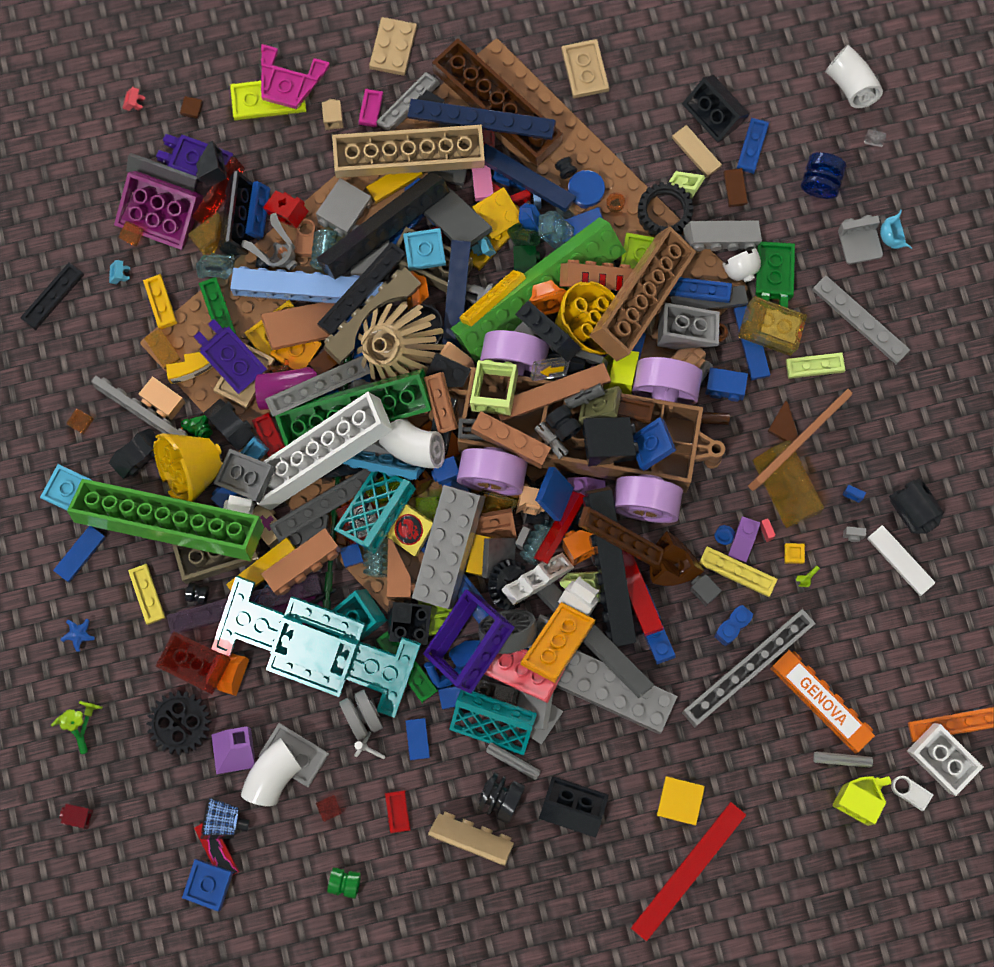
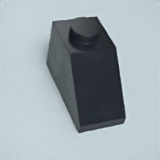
[196,141,228,187]

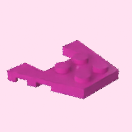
[261,44,330,109]

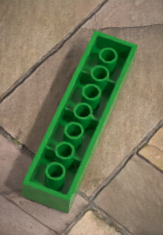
[275,369,432,446]

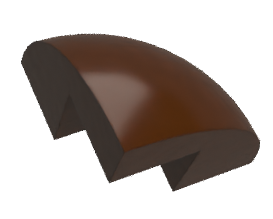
[650,531,704,586]

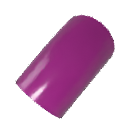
[255,367,320,410]

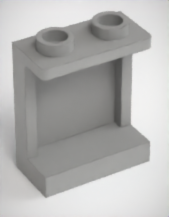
[316,178,373,237]

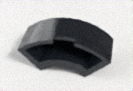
[203,398,255,451]
[109,428,158,479]

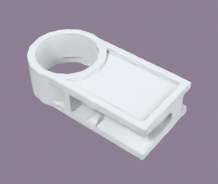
[891,776,933,811]

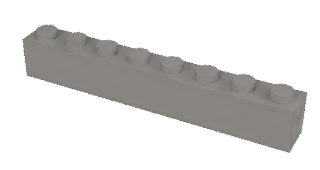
[682,609,816,728]

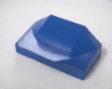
[518,203,551,239]

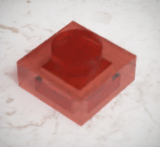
[316,795,342,822]

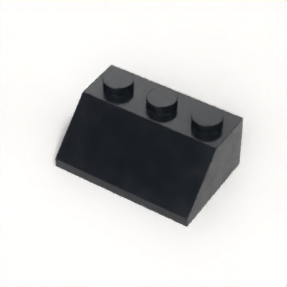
[682,75,750,143]
[539,776,609,838]

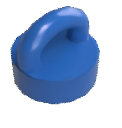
[715,525,735,545]

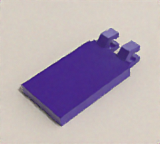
[156,134,234,188]
[194,319,267,395]

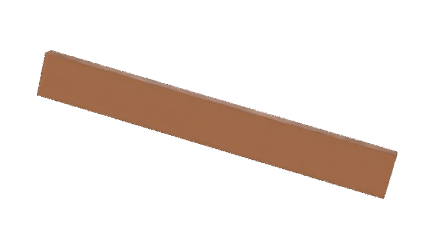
[748,389,852,491]

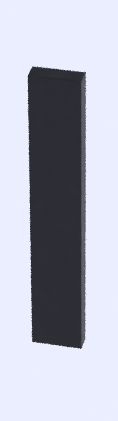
[317,242,406,335]

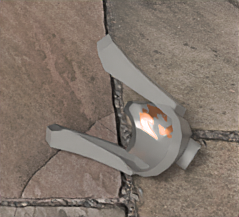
[241,213,298,271]

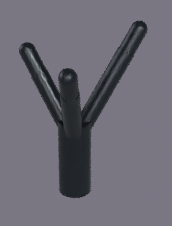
[525,474,545,488]

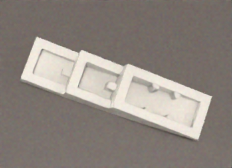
[502,552,574,605]

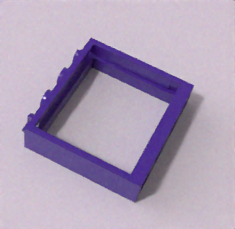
[423,589,515,694]

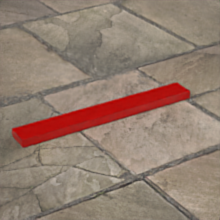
[631,802,746,942]

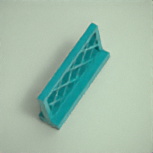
[334,471,416,554]
[449,690,537,755]

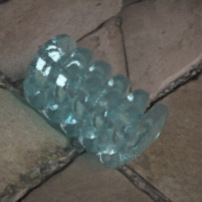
[310,229,338,270]
[520,524,551,566]
[363,536,389,578]

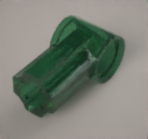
[507,223,541,247]

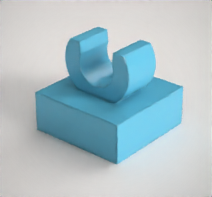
[472,236,496,257]
[109,260,130,284]

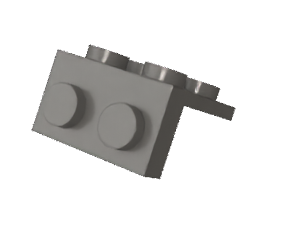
[838,215,883,264]

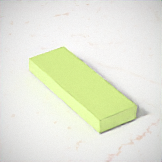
[786,352,845,379]

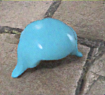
[880,210,912,249]

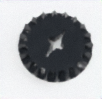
[488,559,527,610]

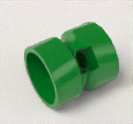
[327,867,361,899]

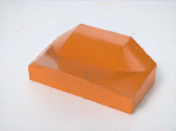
[406,271,429,310]
[529,280,566,315]
[208,653,249,696]

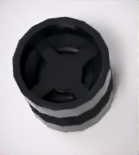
[185,582,210,605]

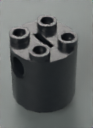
[889,478,945,534]

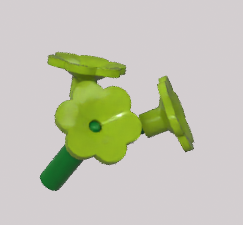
[51,701,103,754]

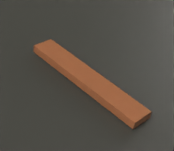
[498,363,611,422]

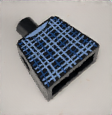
[200,797,249,839]

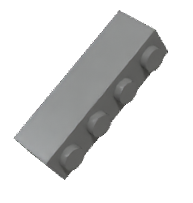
[683,221,762,251]

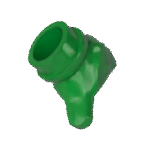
[181,415,213,438]

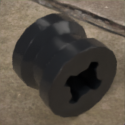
[555,157,578,180]

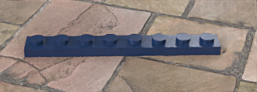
[407,99,556,140]

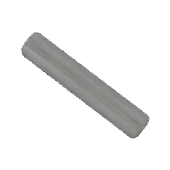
[486,743,540,780]
[813,752,873,768]

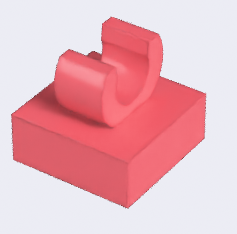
[123,87,145,111]

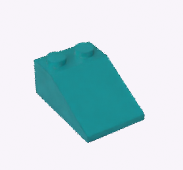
[316,589,388,641]

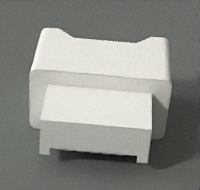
[558,576,600,616]

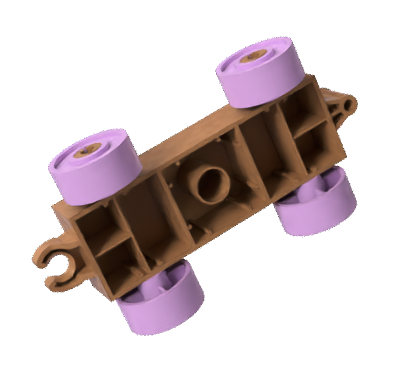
[429,330,725,523]

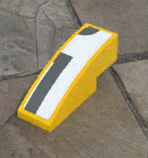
[166,352,213,384]

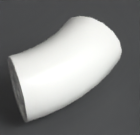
[825,44,883,108]
[379,418,445,468]
[241,738,301,806]

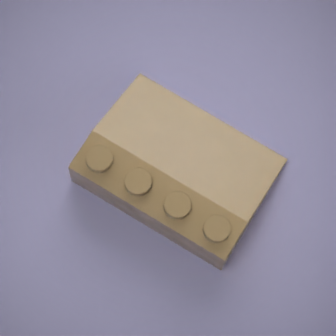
[428,811,514,866]

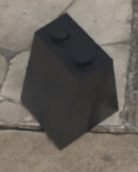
[582,417,639,467]

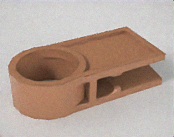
[294,219,316,258]

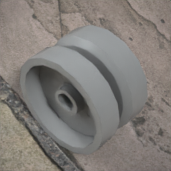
[339,689,383,741]

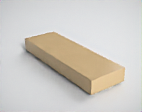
[672,125,722,178]

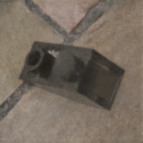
[474,680,519,706]

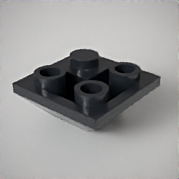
[387,601,432,645]

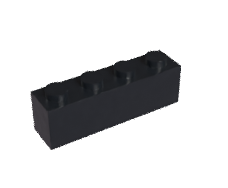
[515,301,581,362]

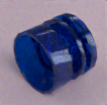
[800,152,847,199]

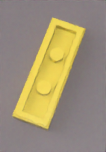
[128,564,166,625]

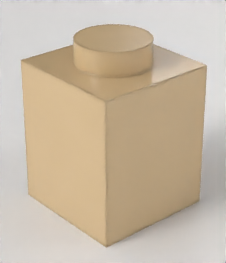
[322,99,344,130]

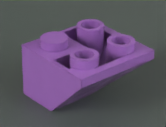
[211,726,255,774]

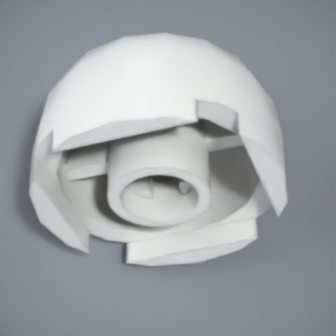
[722,248,761,283]

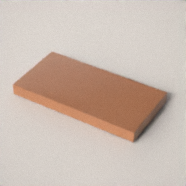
[261,302,335,351]

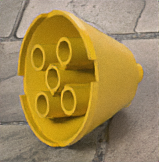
[555,281,615,355]
[153,433,223,502]

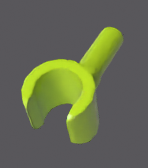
[796,566,820,587]

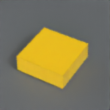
[784,543,805,564]

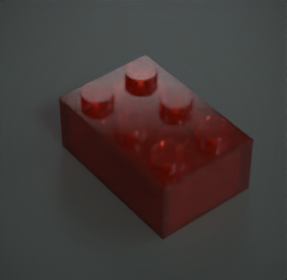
[156,631,231,695]

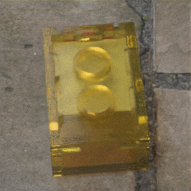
[738,296,807,356]

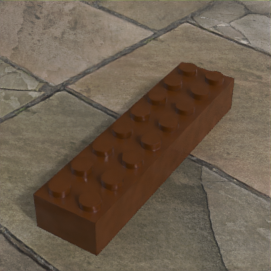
[432,38,563,167]

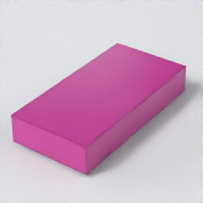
[358,89,384,128]

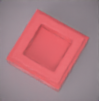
[760,518,776,542]

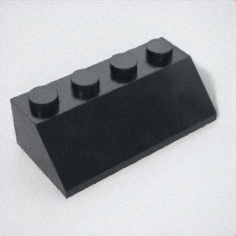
[219,171,253,256]

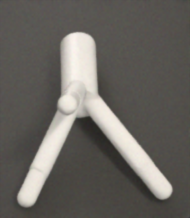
[354,731,385,759]

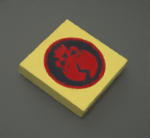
[386,504,433,556]

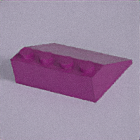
[114,171,204,250]

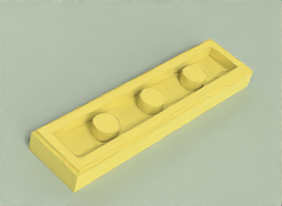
[699,546,778,597]

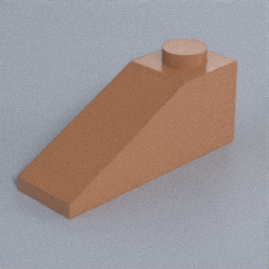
[387,539,415,600]

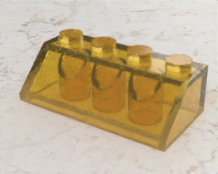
[752,440,824,528]

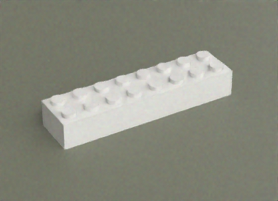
[256,392,393,510]

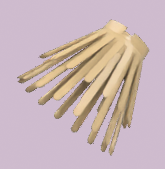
[357,301,445,380]

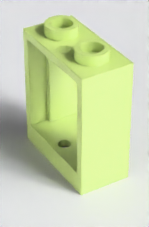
[470,360,518,416]

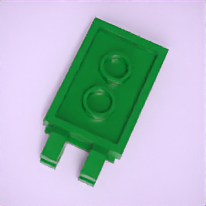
[755,242,795,313]

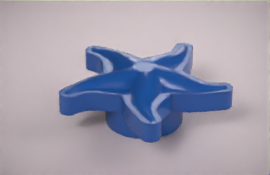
[61,619,95,652]

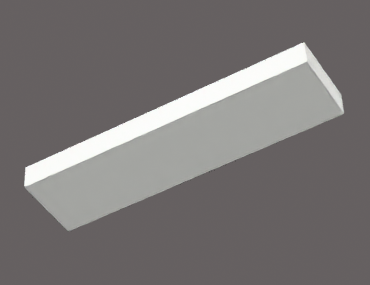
[867,525,936,596]

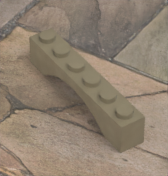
[324,267,421,365]

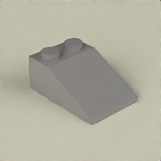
[657,303,720,349]

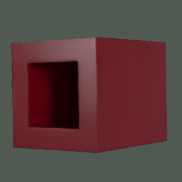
[59,804,93,829]

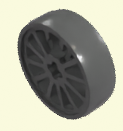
[478,609,538,654]

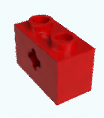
[263,191,309,229]

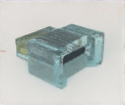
[196,253,235,279]

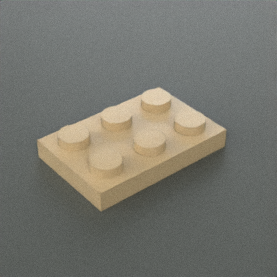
[369,17,417,76]
[561,39,609,99]
[213,343,275,409]

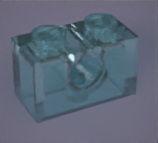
[538,211,574,250]

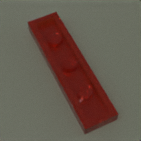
[192,157,245,228]

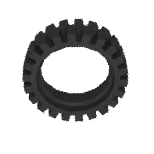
[638,182,693,237]

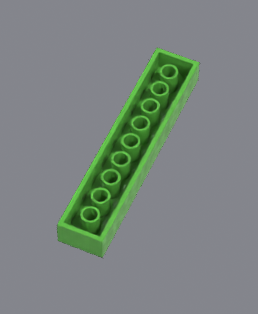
[450,217,626,364]
[67,479,264,561]

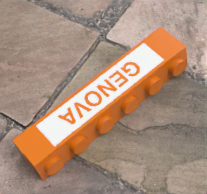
[770,650,875,754]

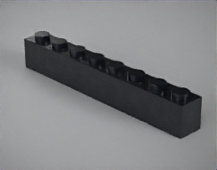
[317,171,450,280]
[583,487,636,647]

